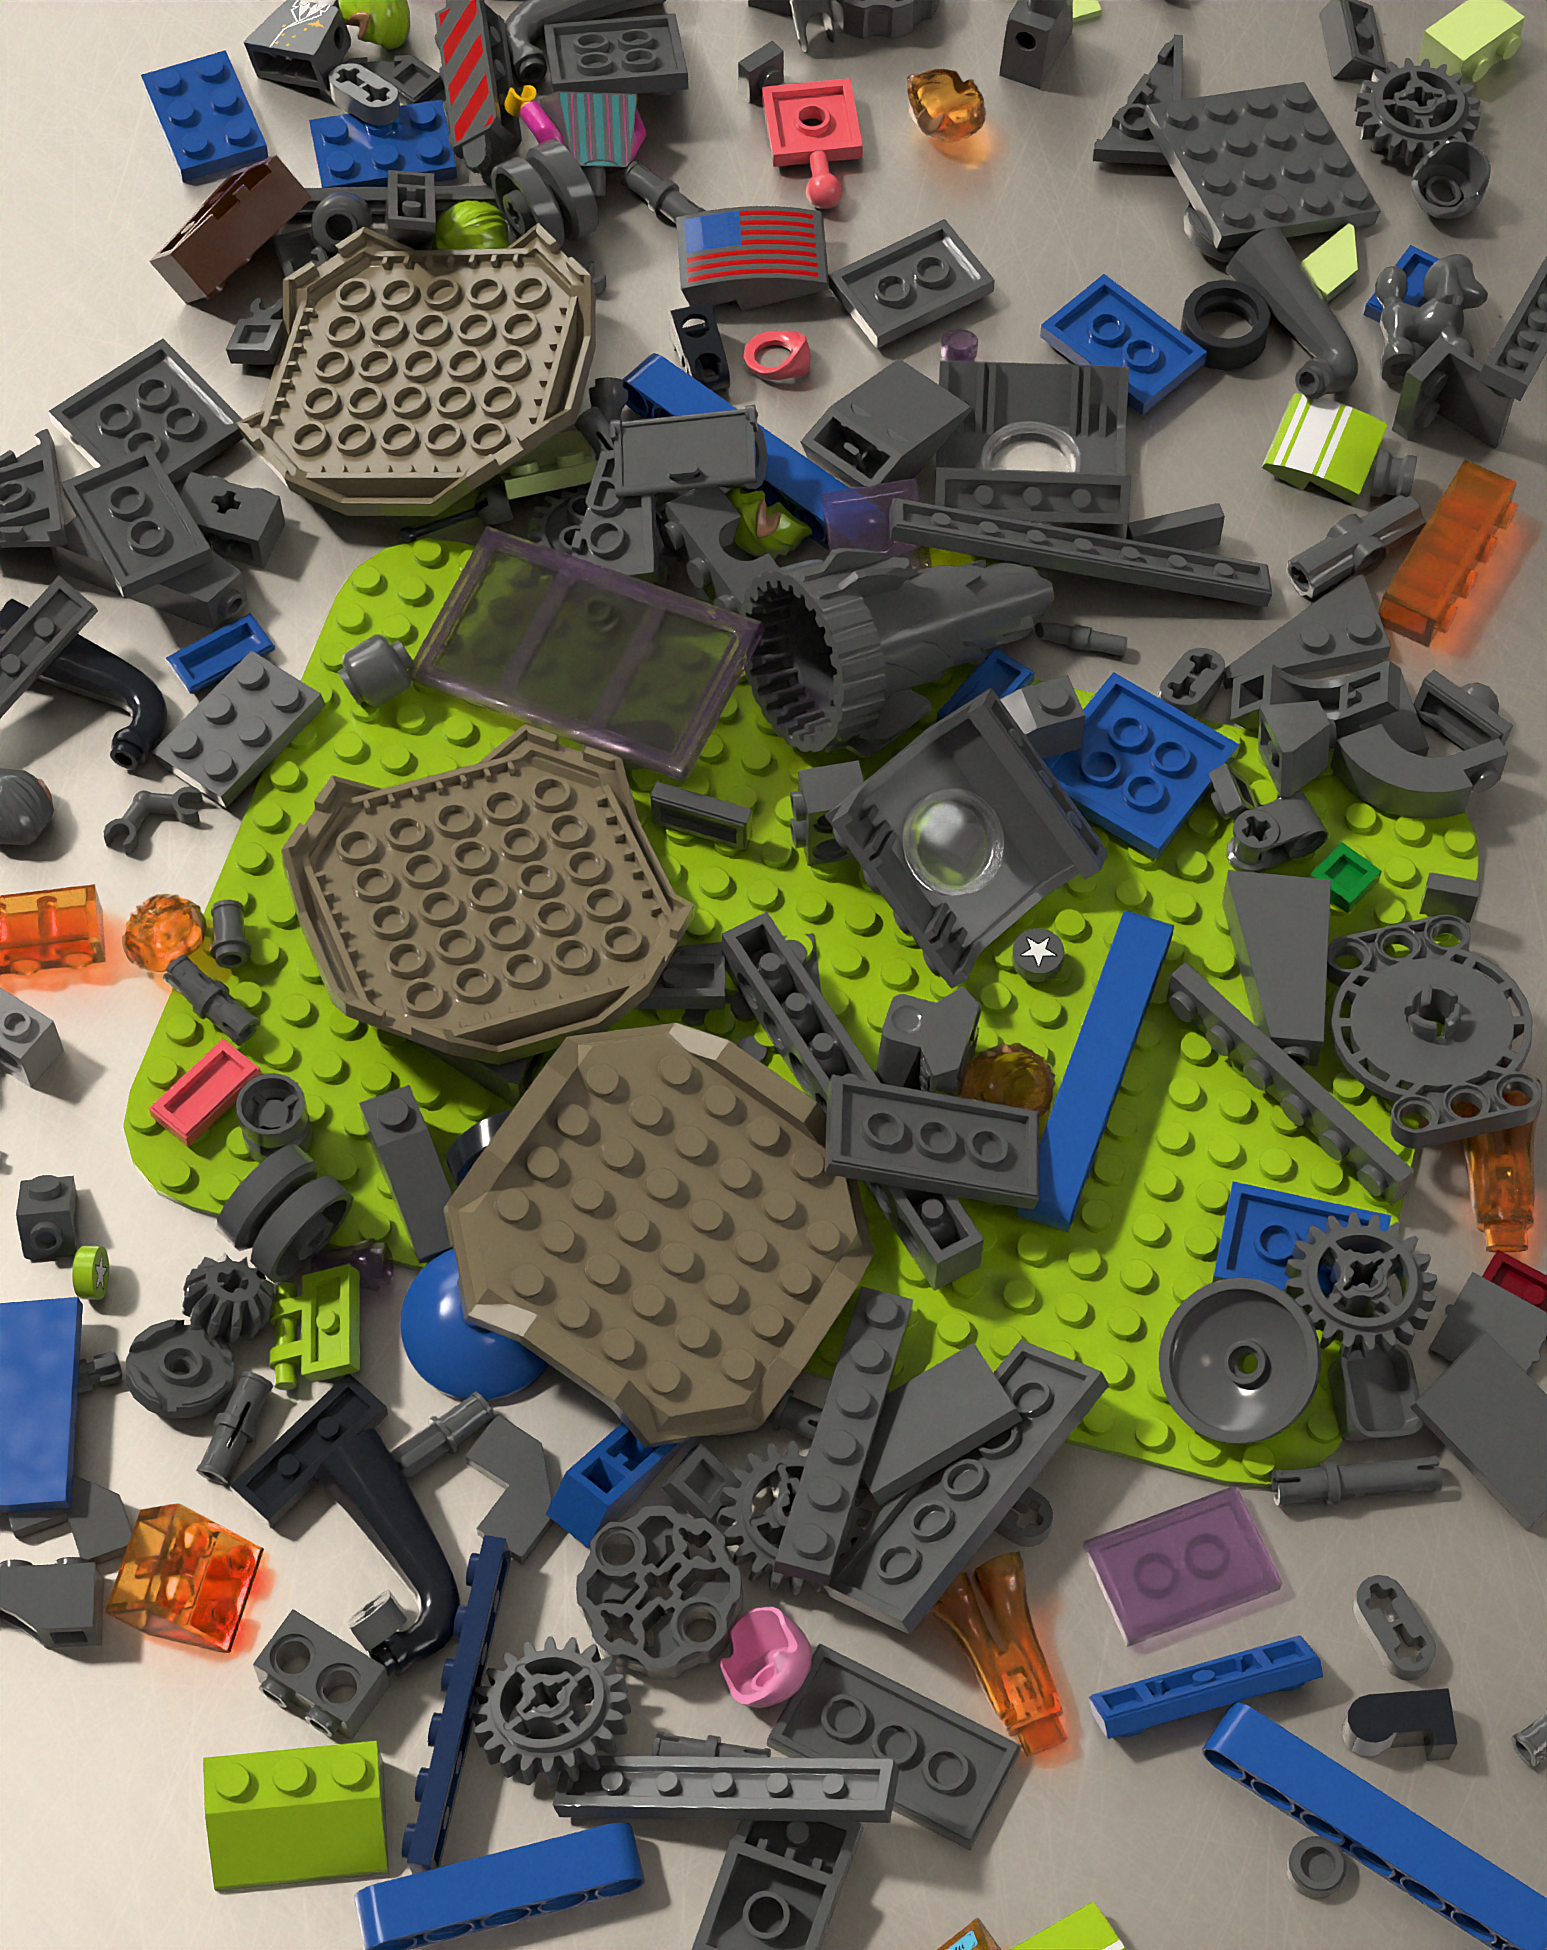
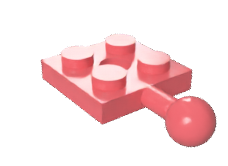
[762,78,863,210]

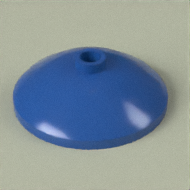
[400,1249,549,1402]

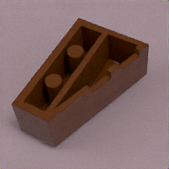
[149,155,312,303]

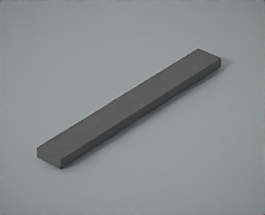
[889,498,1272,607]

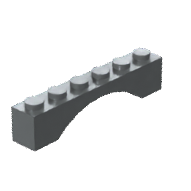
[0,1557,104,1648]

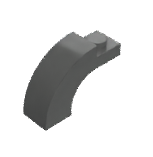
[1230,660,1401,739]
[1330,724,1508,819]

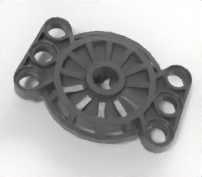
[1327,914,1542,1149]

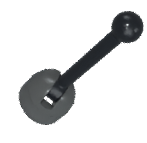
[398,483,513,544]

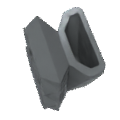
[875,986,982,1097]

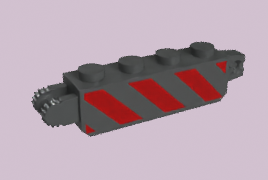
[435,0,522,185]

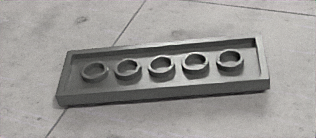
[823,1340,1109,1635]

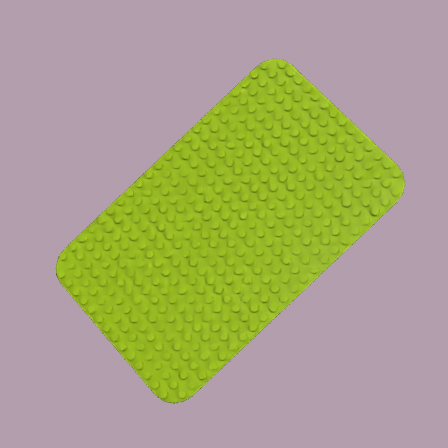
[123,538,1478,1488]

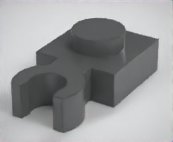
[226,298,283,365]

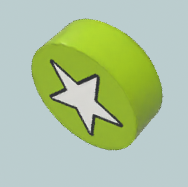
[72,1246,109,1300]

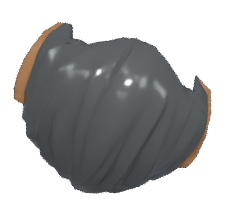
[0,768,54,846]

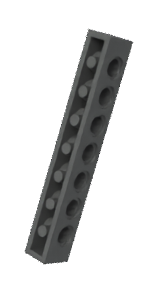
[722,912,984,1291]

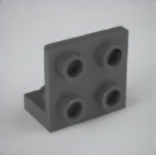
[1392,337,1514,449]

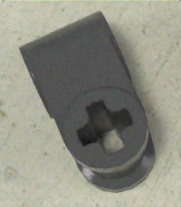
[1226,791,1329,873]

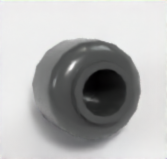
[311,191,374,254]
[338,634,415,707]

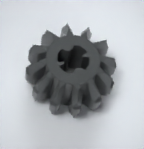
[181,1252,275,1346]

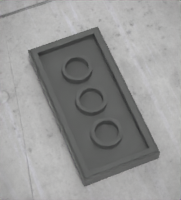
[825,1075,1039,1210]
[767,1643,1022,1850]

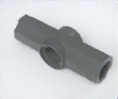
[1286,495,1426,598]

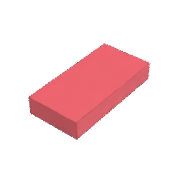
[149,1039,262,1147]

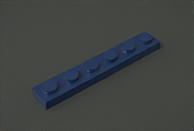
[401,1535,511,1874]

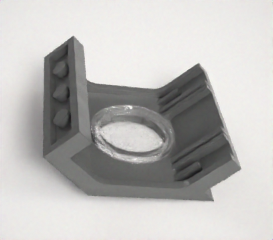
[934,360,1131,524]
[824,688,1108,989]

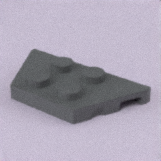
[0,429,68,548]

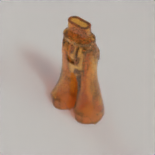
[1451,1075,1543,1252]
[930,1551,1068,1757]

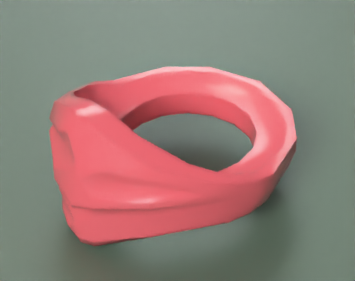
[743,331,811,381]

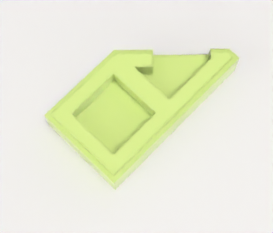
[1301,223,1358,303]

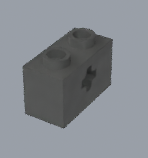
[179,472,285,569]

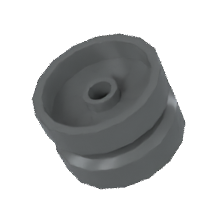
[491,139,599,249]
[216,1144,353,1283]

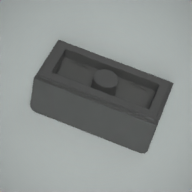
[1319,0,1386,79]

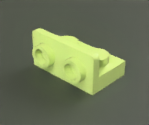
[498,428,598,500]

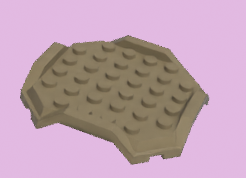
[236,223,596,516]
[281,724,694,1065]
[443,1023,874,1448]

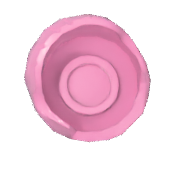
[720,1607,812,1708]

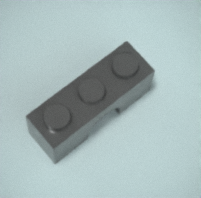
[659,487,779,639]

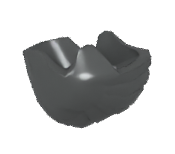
[1412,139,1491,219]

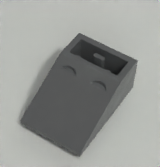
[800,358,972,514]

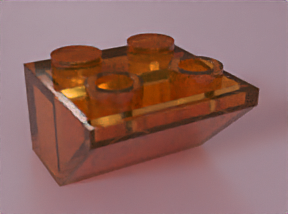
[105,1503,264,1653]

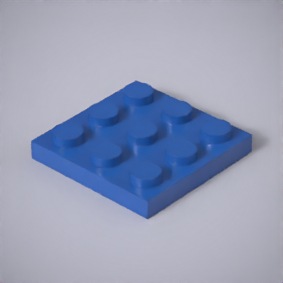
[1043,672,1239,860]

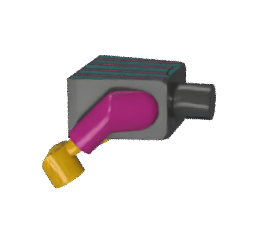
[504,85,646,199]

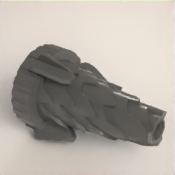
[739,548,1054,758]

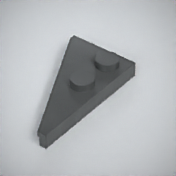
[1093,35,1183,165]
[1222,571,1391,690]

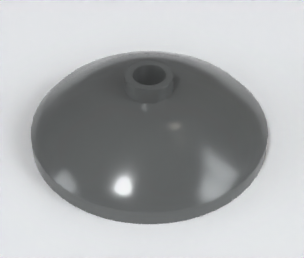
[1159,1278,1321,1444]

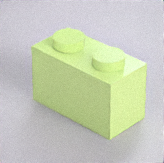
[1418,0,1525,86]

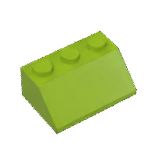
[203,1741,389,1891]

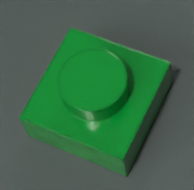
[1309,842,1382,914]

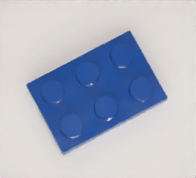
[141,50,269,182]
[309,99,458,188]
[1040,274,1207,416]
[1212,1181,1391,1299]

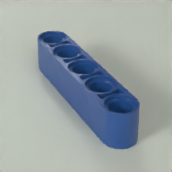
[354,1822,645,1950]

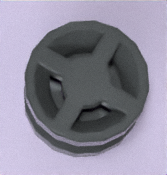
[1370,449,1417,498]

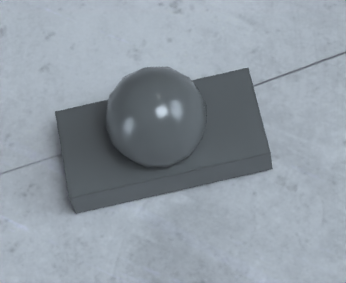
[1413,670,1513,750]

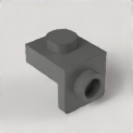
[16,1175,77,1259]

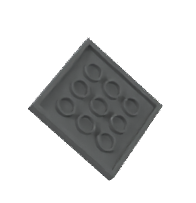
[1143,82,1381,249]

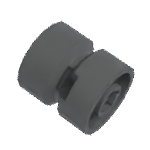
[236,1073,313,1163]

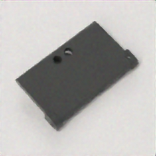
[610,405,758,498]

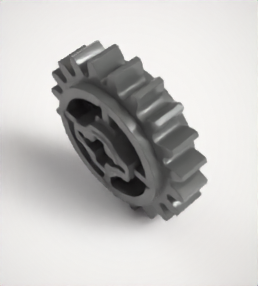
[1354,58,1481,166]
[1284,1212,1437,1360]
[717,1441,872,1595]
[471,1636,631,1786]

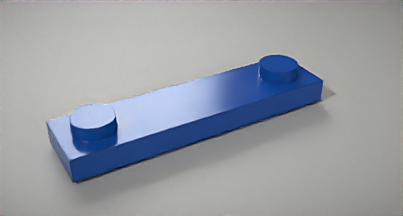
[1089,1635,1323,1739]

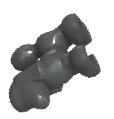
[1375,254,1488,383]

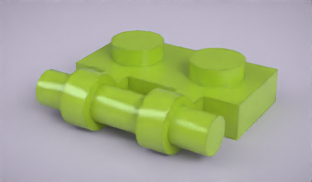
[270,1264,360,1390]

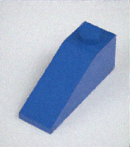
[546,1422,690,1548]

